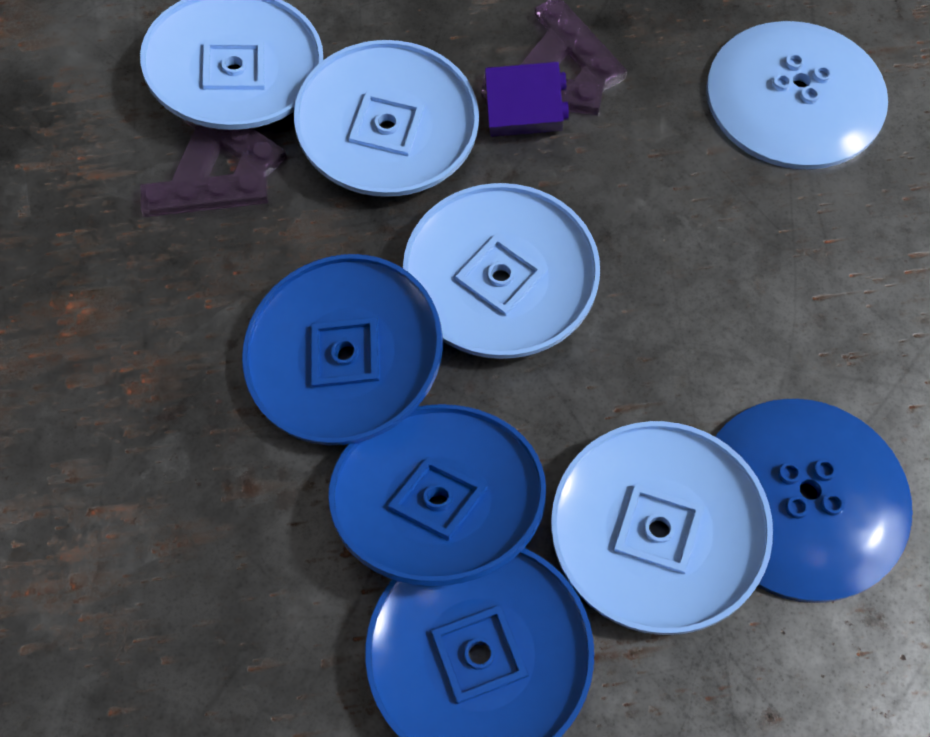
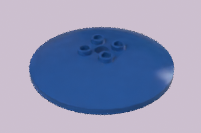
[242,254,443,445]
[715,399,913,603]
[329,404,546,586]
[365,548,594,737]

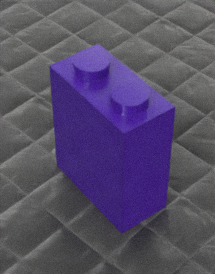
[485,62,569,137]

